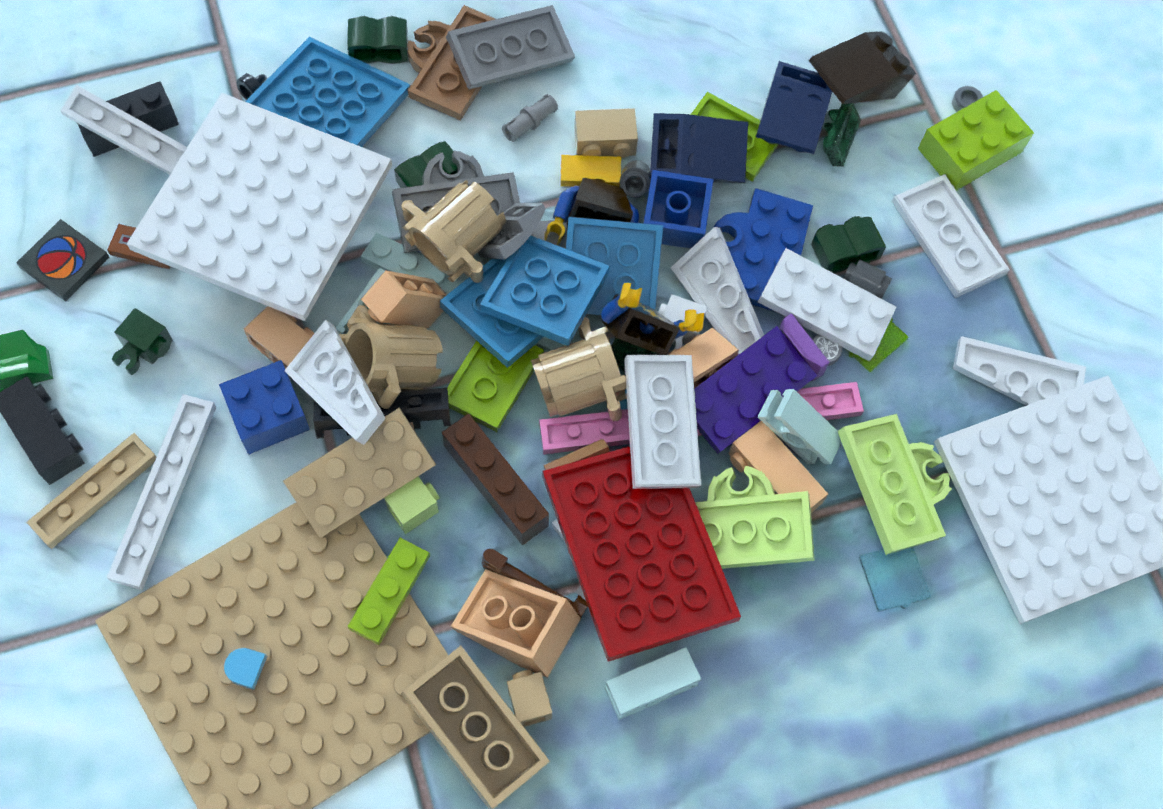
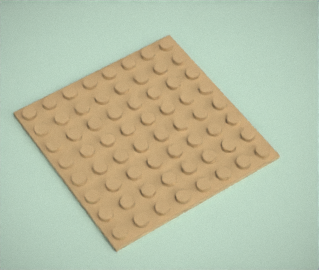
[95,502,448,809]

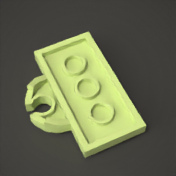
[837,414,952,555]
[695,466,815,569]

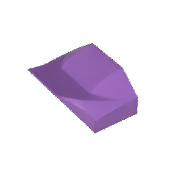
[779,313,830,381]

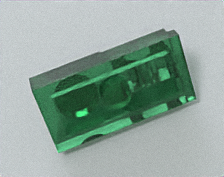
[823,103,861,166]

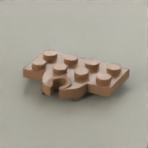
[407,5,495,121]

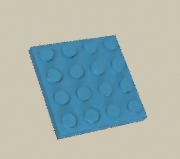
[245,36,410,147]

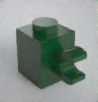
[112,308,173,375]

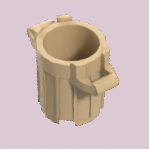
[401,180,506,283]
[339,305,443,409]
[531,317,627,421]

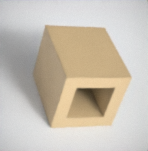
[507,670,552,727]

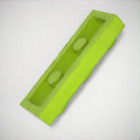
[347,538,430,645]

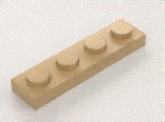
[26,433,157,549]

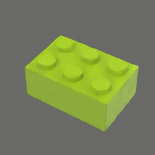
[918,90,1034,191]

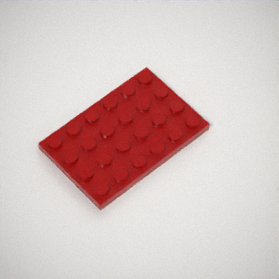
[542,446,741,662]

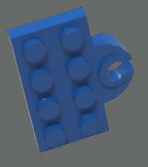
[713,188,813,312]

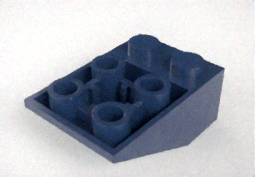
[756,61,832,155]
[650,113,749,183]

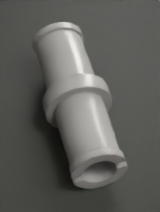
[502,94,558,142]

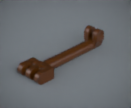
[482,548,588,618]

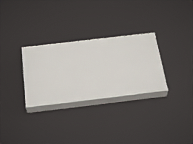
[892,174,1010,298]
[624,355,701,489]

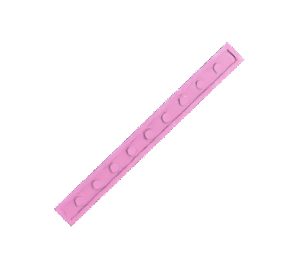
[539,382,864,455]

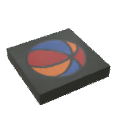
[16,219,109,302]

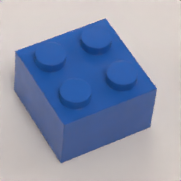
[643,170,714,249]
[219,360,310,455]

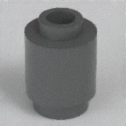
[620,160,651,198]
[843,260,892,299]

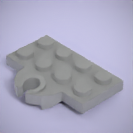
[392,151,520,253]

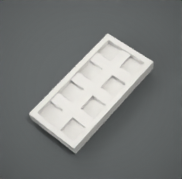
[758,248,896,361]

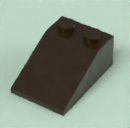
[809,31,916,104]

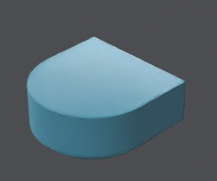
[224,648,267,690]

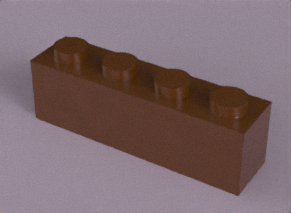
[442,413,549,546]

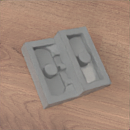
[478,203,546,260]

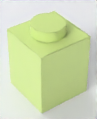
[384,476,440,534]

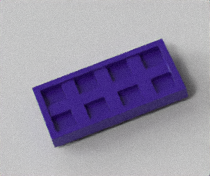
[694,326,817,454]

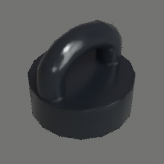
[236,73,267,100]

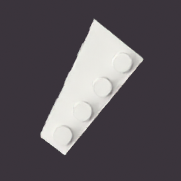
[671,227,764,355]
[285,320,386,445]
[953,336,1086,406]

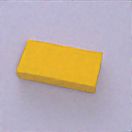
[561,155,621,187]

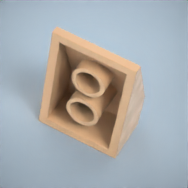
[451,569,581,678]

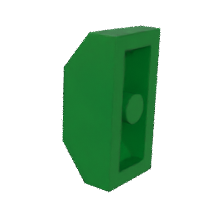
[0,330,53,392]

